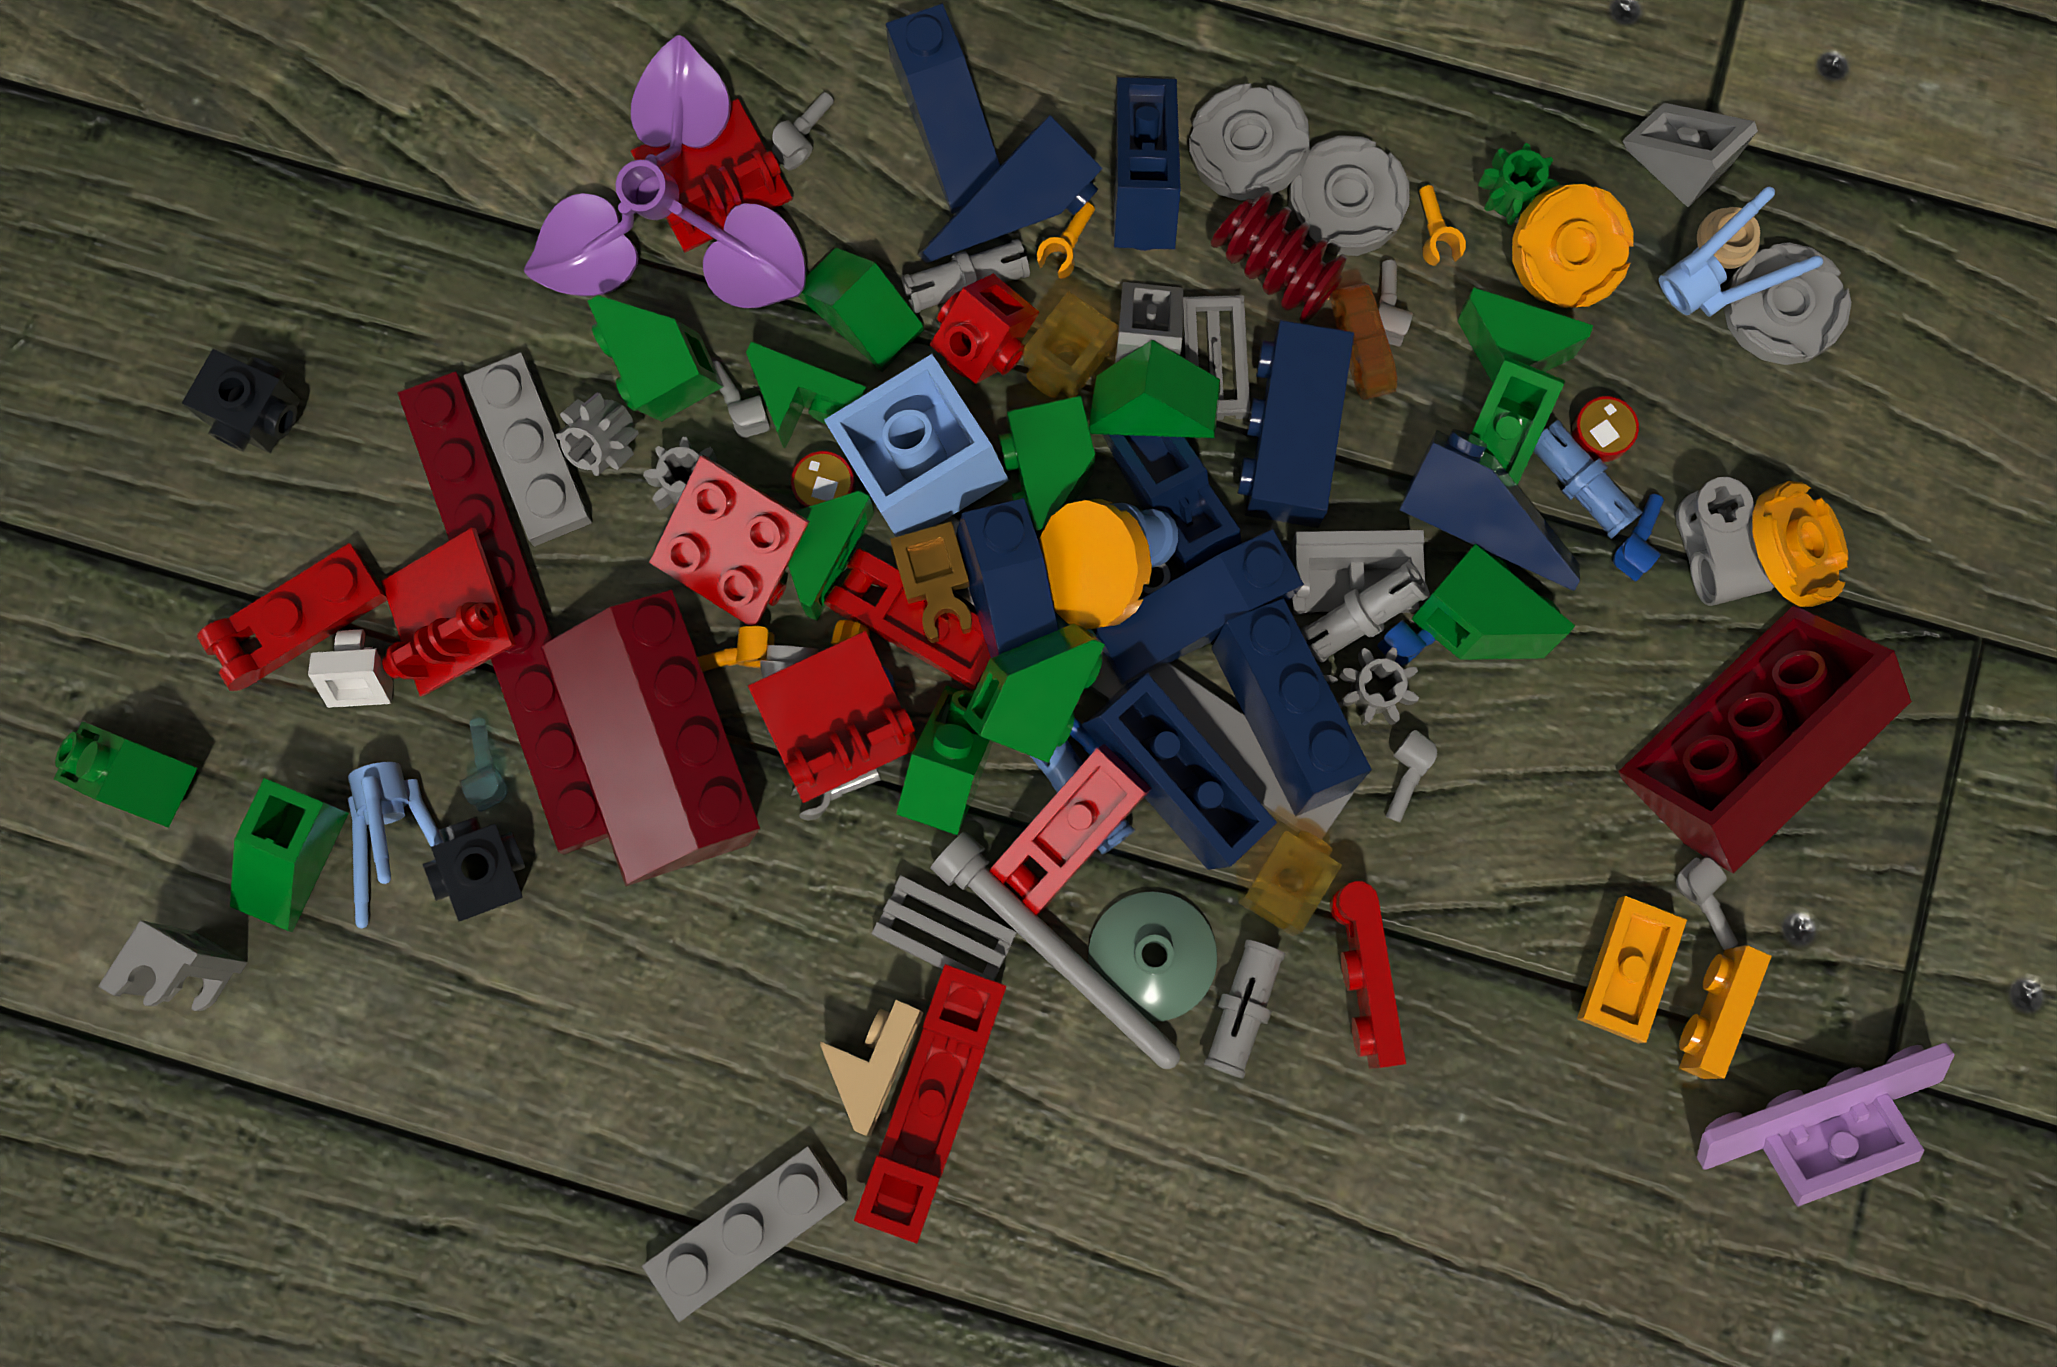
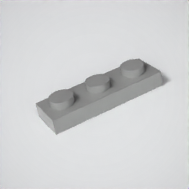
[463,353,592,547]
[642,1146,848,1323]

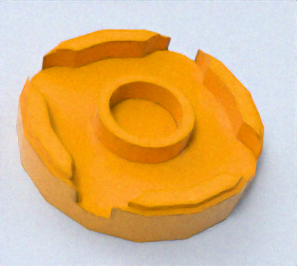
[1512,184,1633,308]
[1752,481,1848,607]
[1039,499,1152,629]

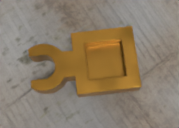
[890,521,972,643]

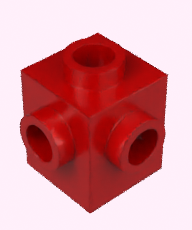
[930,273,1040,384]

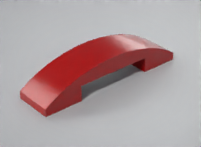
[854,964,1007,1244]

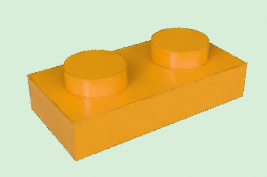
[1577,896,1687,1044]
[1679,945,1772,1079]

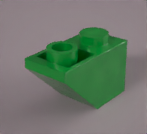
[587,295,724,422]
[998,396,1095,542]
[1411,544,1576,660]
[963,624,1105,763]
[896,685,994,835]
[54,721,197,828]
[230,778,349,932]

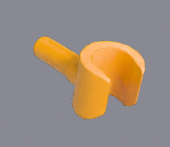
[1419,185,1466,266]
[1037,202,1095,279]
[697,626,774,672]

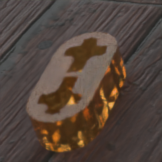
[1332,282,1397,400]

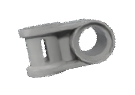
[1675,477,1775,606]

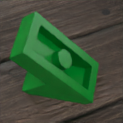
[746,342,867,448]
[1471,357,1565,485]

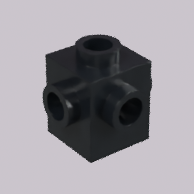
[182,349,300,453]
[422,816,525,922]

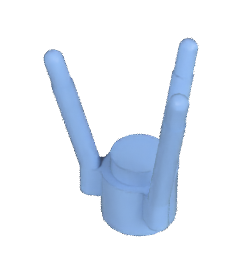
[1659,186,1823,317]
[348,762,443,929]

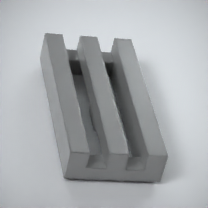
[1183,295,1250,420]
[871,875,1017,981]

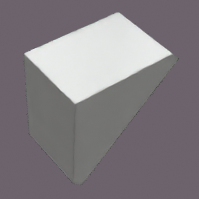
[1623,103,1758,207]
[1115,282,1183,363]

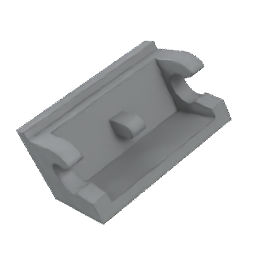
[1288,530,1425,615]
[98,920,248,1011]

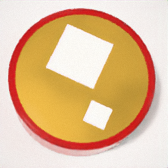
[1571,396,1639,462]
[791,451,855,508]

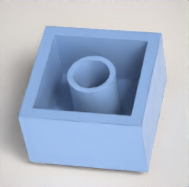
[824,354,1009,537]

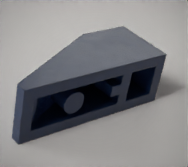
[885,3,1000,214]
[1114,77,1181,251]
[918,115,1103,263]
[1400,429,1580,591]
[956,498,1058,658]
[1092,529,1304,685]

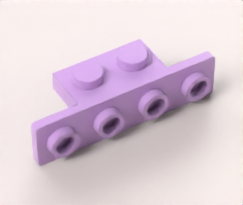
[1697,1043,1955,1207]

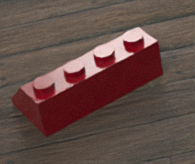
[541,590,760,886]
[1618,605,1912,874]

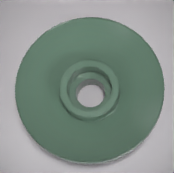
[1088,892,1217,1022]

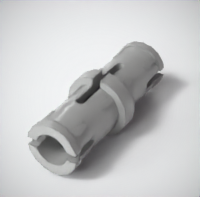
[902,239,1030,314]
[1300,562,1430,663]
[1204,940,1285,1079]

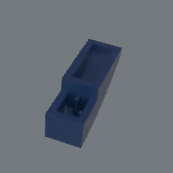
[1102,434,1242,575]

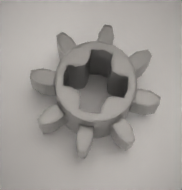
[556,393,639,476]
[643,437,717,510]
[1339,647,1419,726]

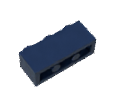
[1237,320,1354,528]
[1211,598,1372,817]
[1082,673,1277,870]

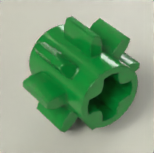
[1478,143,1560,225]

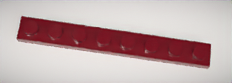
[397,371,608,855]

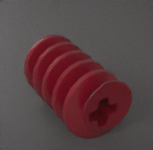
[1211,190,1347,324]

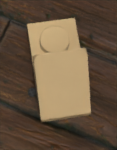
[820,1000,923,1136]

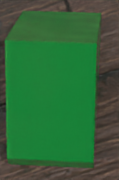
[798,248,924,372]
[1457,287,1593,384]
[1089,340,1221,438]
[788,491,874,621]

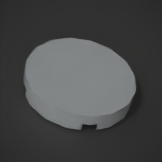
[1189,83,1310,200]
[1288,136,1409,256]
[1723,243,1852,365]

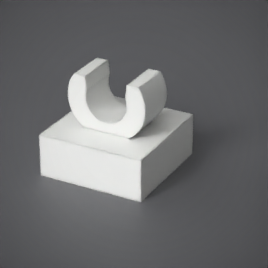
[308,629,394,708]

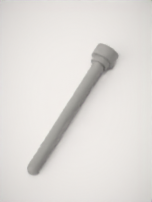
[930,831,1180,1069]

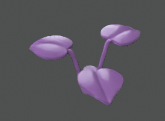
[524,35,806,309]

